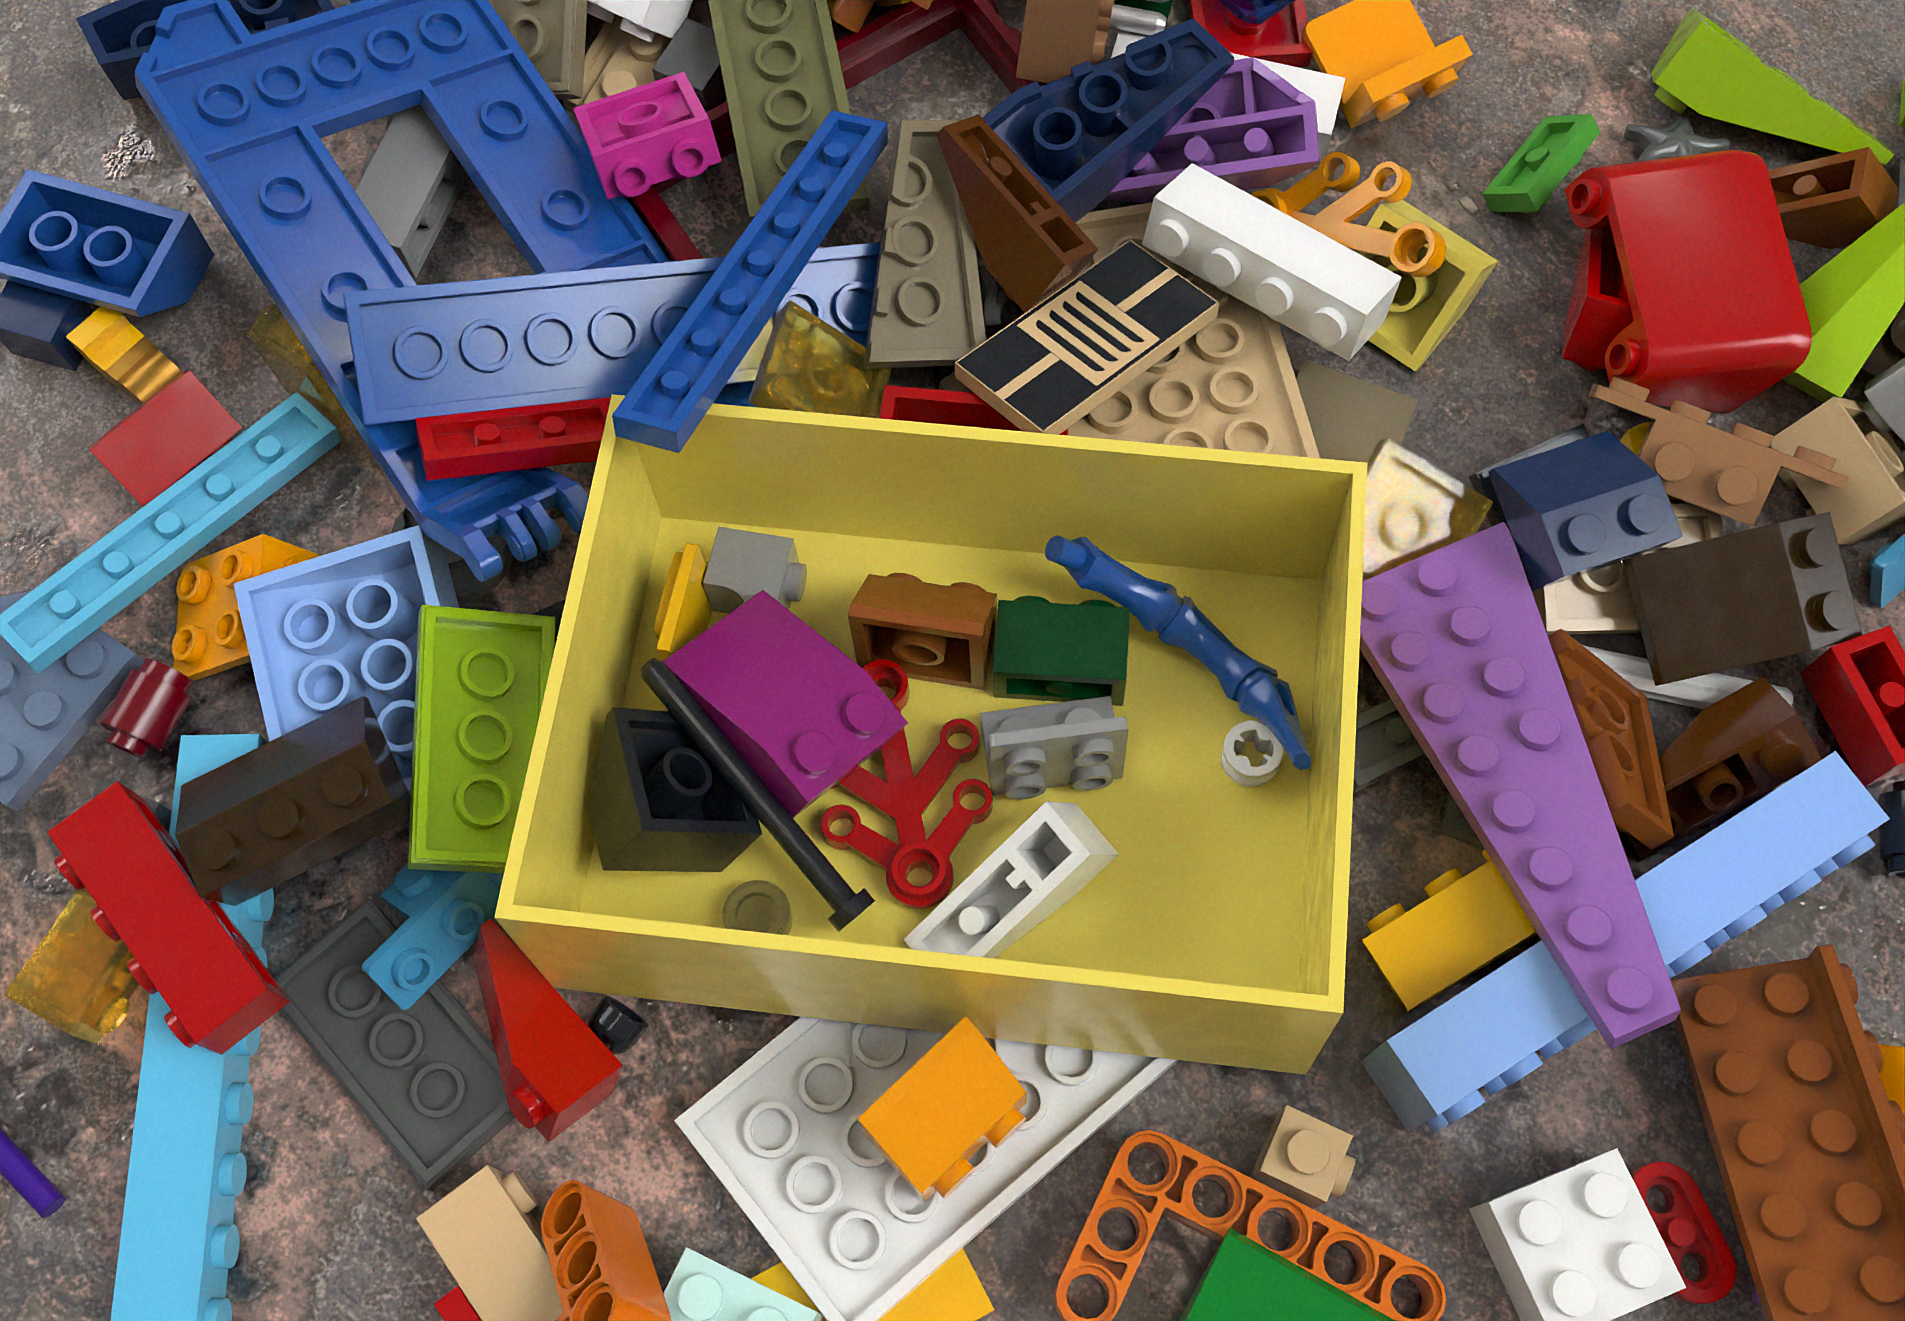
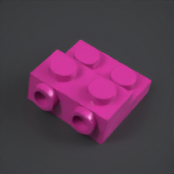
[573,72,722,199]

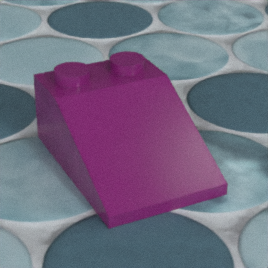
[664,590,908,818]

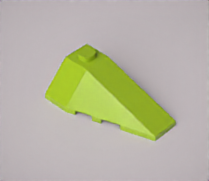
[1650,7,1895,164]

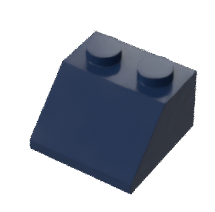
[1488,431,1683,591]

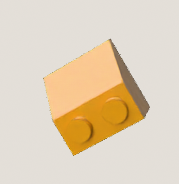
[857,1016,1027,1201]

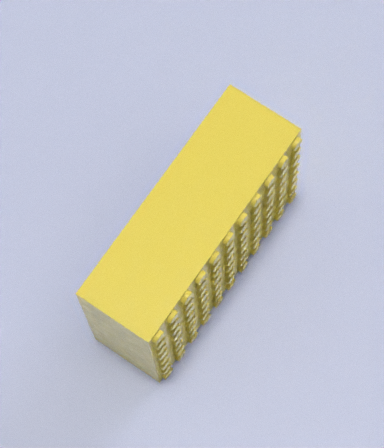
[494,394,1368,1075]

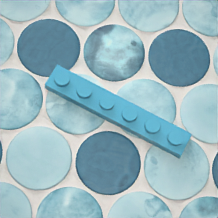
[0,392,342,674]

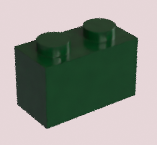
[993,596,1130,706]

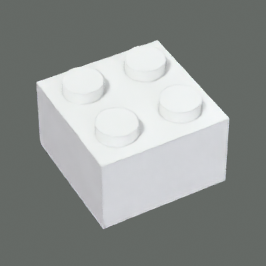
[1469,1148,1686,1321]

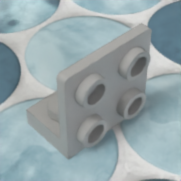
[980,696,1128,800]

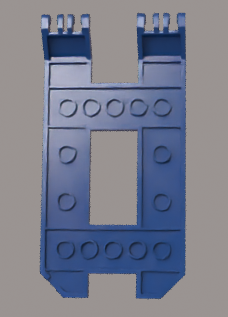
[135,0,813,582]

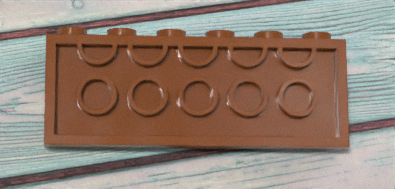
[1670,944,1905,1321]

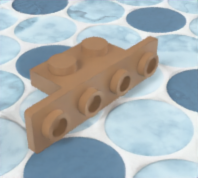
[1588,377,1849,526]

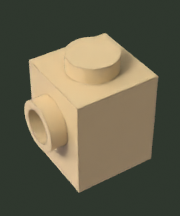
[1250,1105,1356,1209]

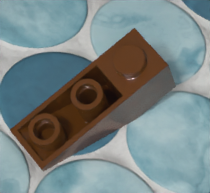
[1624,676,1822,860]

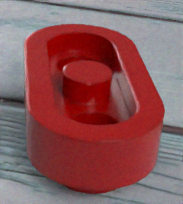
[1630,1162,1736,1305]

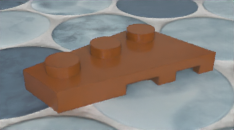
[1548,628,1674,850]

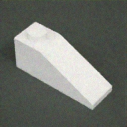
[904,801,1119,958]

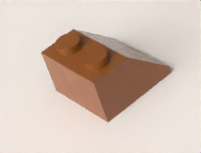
[848,573,998,690]

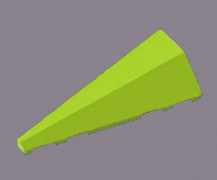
[1783,202,1905,403]

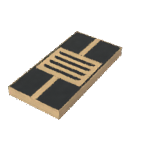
[955,239,1219,435]

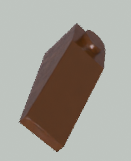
[937,114,1099,313]

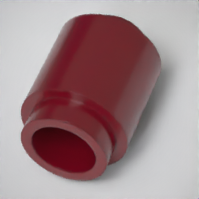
[100,658,193,758]

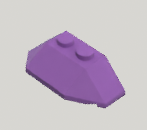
[1103,57,1320,203]

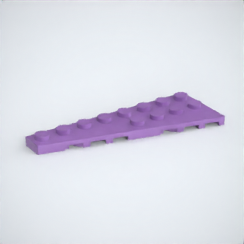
[1359,522,1681,1049]

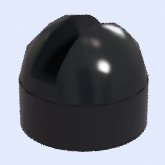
[588,995,649,1055]

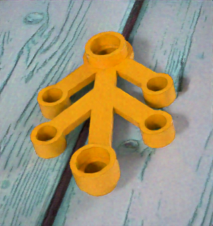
[1250,151,1446,277]

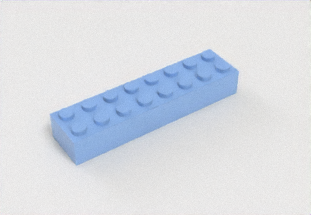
[1360,751,1890,1133]

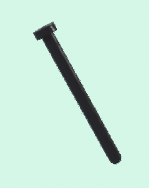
[640,658,875,932]

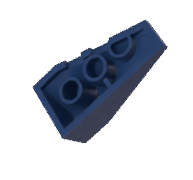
[982,18,1235,223]

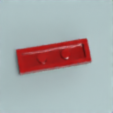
[415,397,611,481]

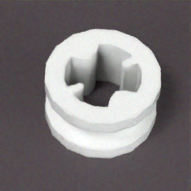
[1221,720,1284,787]

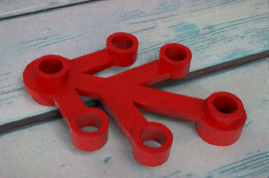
[821,659,993,909]

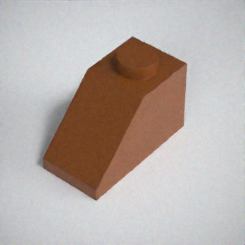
[1768,147,1898,249]

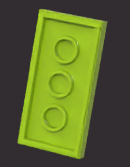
[408,604,555,873]

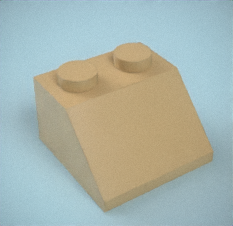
[1770,397,1905,545]

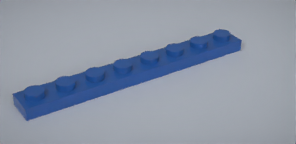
[612,110,888,453]

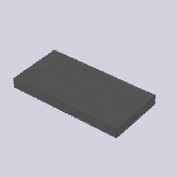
[274,898,515,1192]

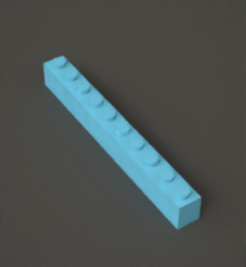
[110,734,274,1321]

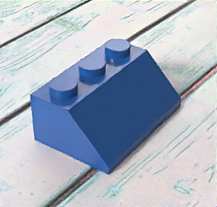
[0,169,214,317]

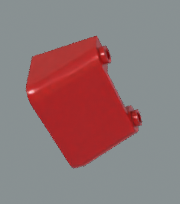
[1564,150,1812,414]

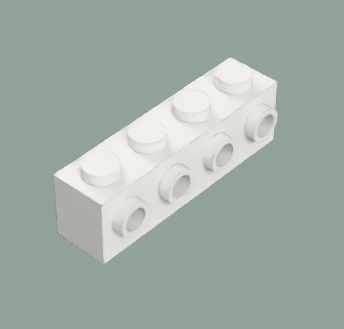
[1142,163,1402,361]

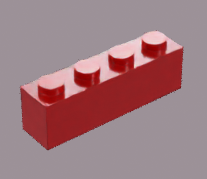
[47,781,291,1055]

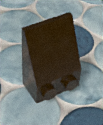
[1623,512,1862,686]

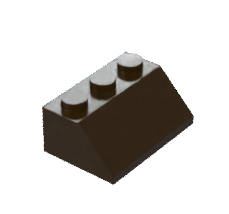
[175,696,411,906]

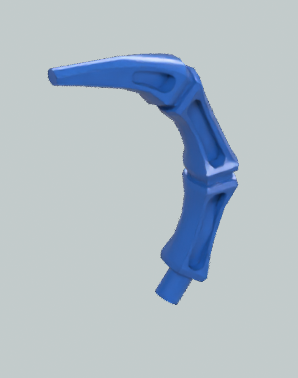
[1045,535,1312,770]

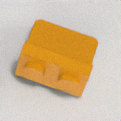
[1303,0,1473,129]
[172,534,322,681]

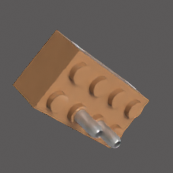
[1016,0,1169,83]

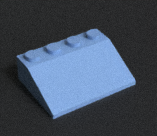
[233,525,459,796]

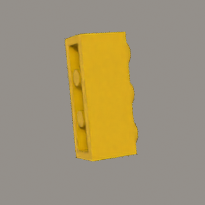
[1362,849,1538,1014]

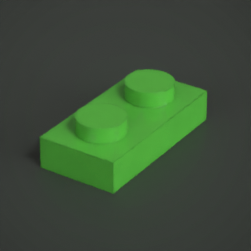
[1482,114,1600,213]

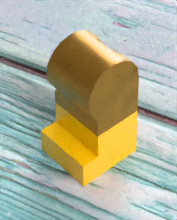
[66,306,182,406]

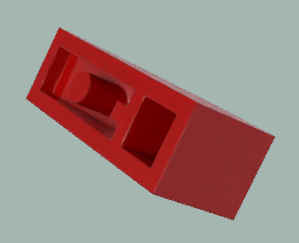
[473,918,623,1142]

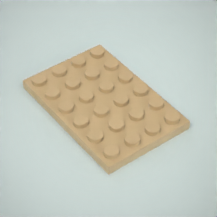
[1024,202,1320,458]

